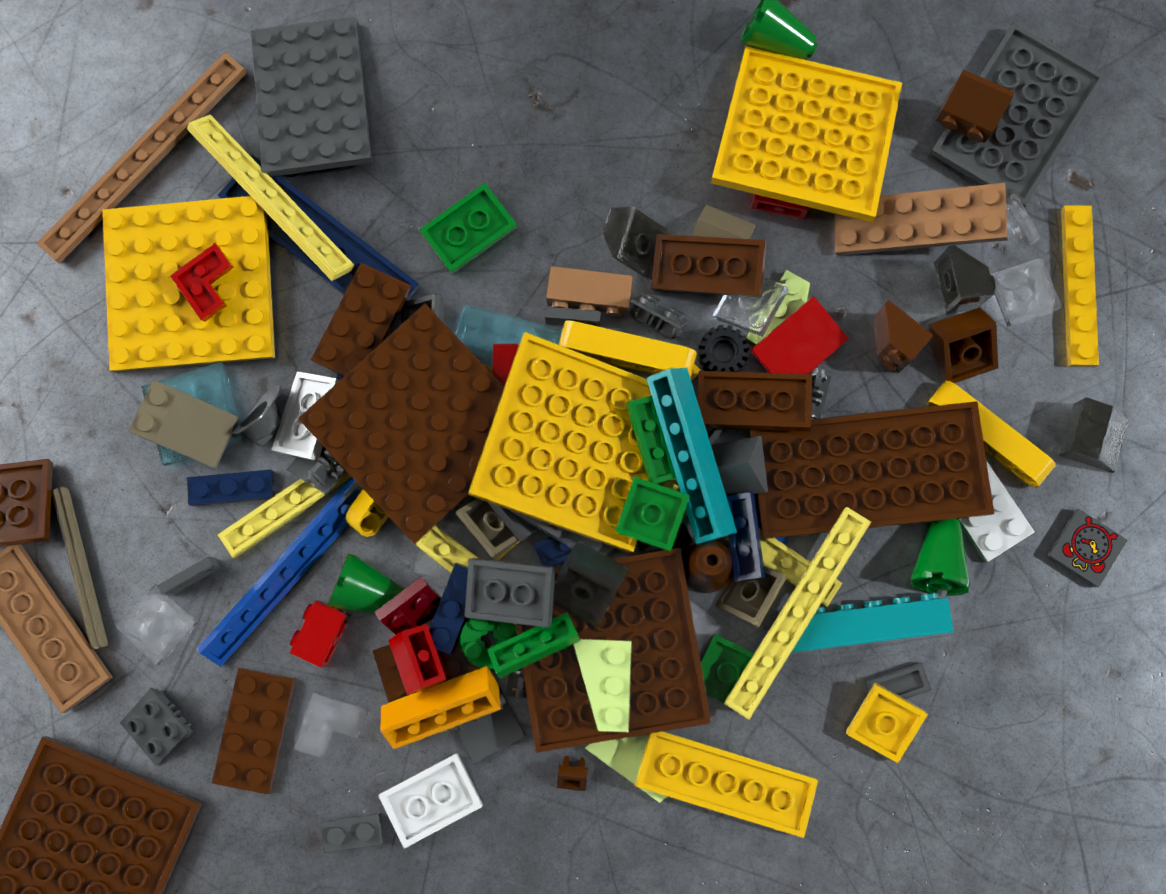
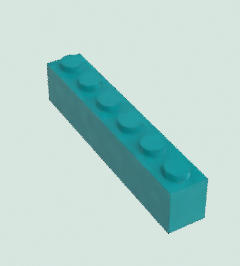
[647,368,737,544]
[773,593,954,653]

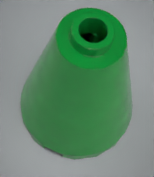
[740,0,818,59]
[911,519,970,596]
[327,553,405,614]

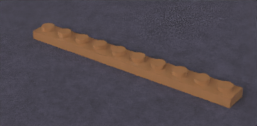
[36,52,247,264]

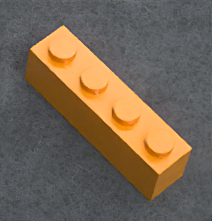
[380,666,501,750]

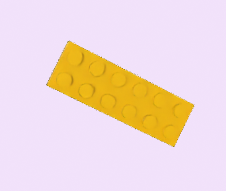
[634,731,818,838]

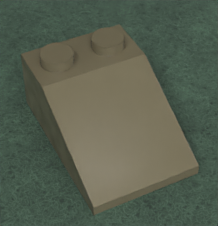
[128,380,239,469]

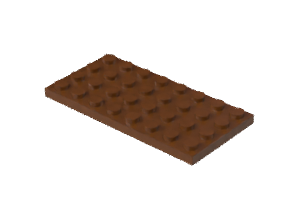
[749,401,994,539]

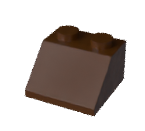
[935,69,1015,143]
[873,299,933,373]
[929,307,999,383]

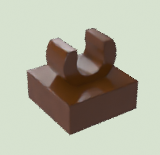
[557,756,588,791]

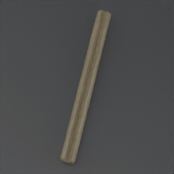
[52,487,108,650]

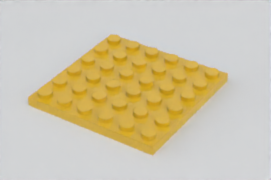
[711,46,902,223]
[102,196,275,372]
[468,332,652,553]

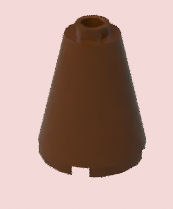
[681,539,733,593]

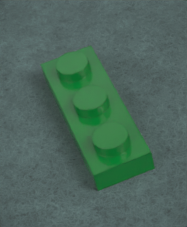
[626,396,677,484]
[487,612,580,679]

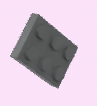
[465,558,556,627]

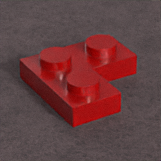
[170,243,234,322]

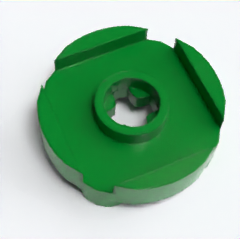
[459,618,517,669]

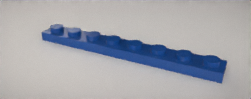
[197,477,363,667]

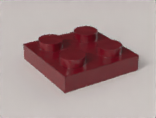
[374,577,442,635]

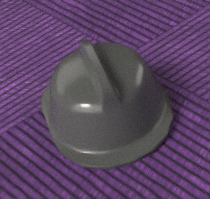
[233,385,281,446]

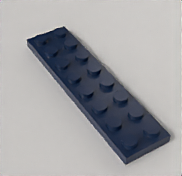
[218,155,420,309]

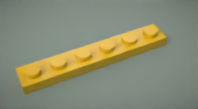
[1061,205,1099,367]

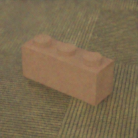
[546,266,633,317]

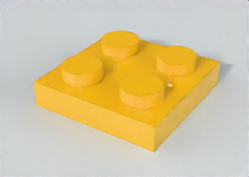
[846,683,928,763]

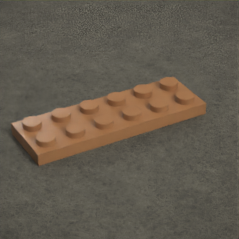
[835,183,1008,256]
[0,544,113,713]

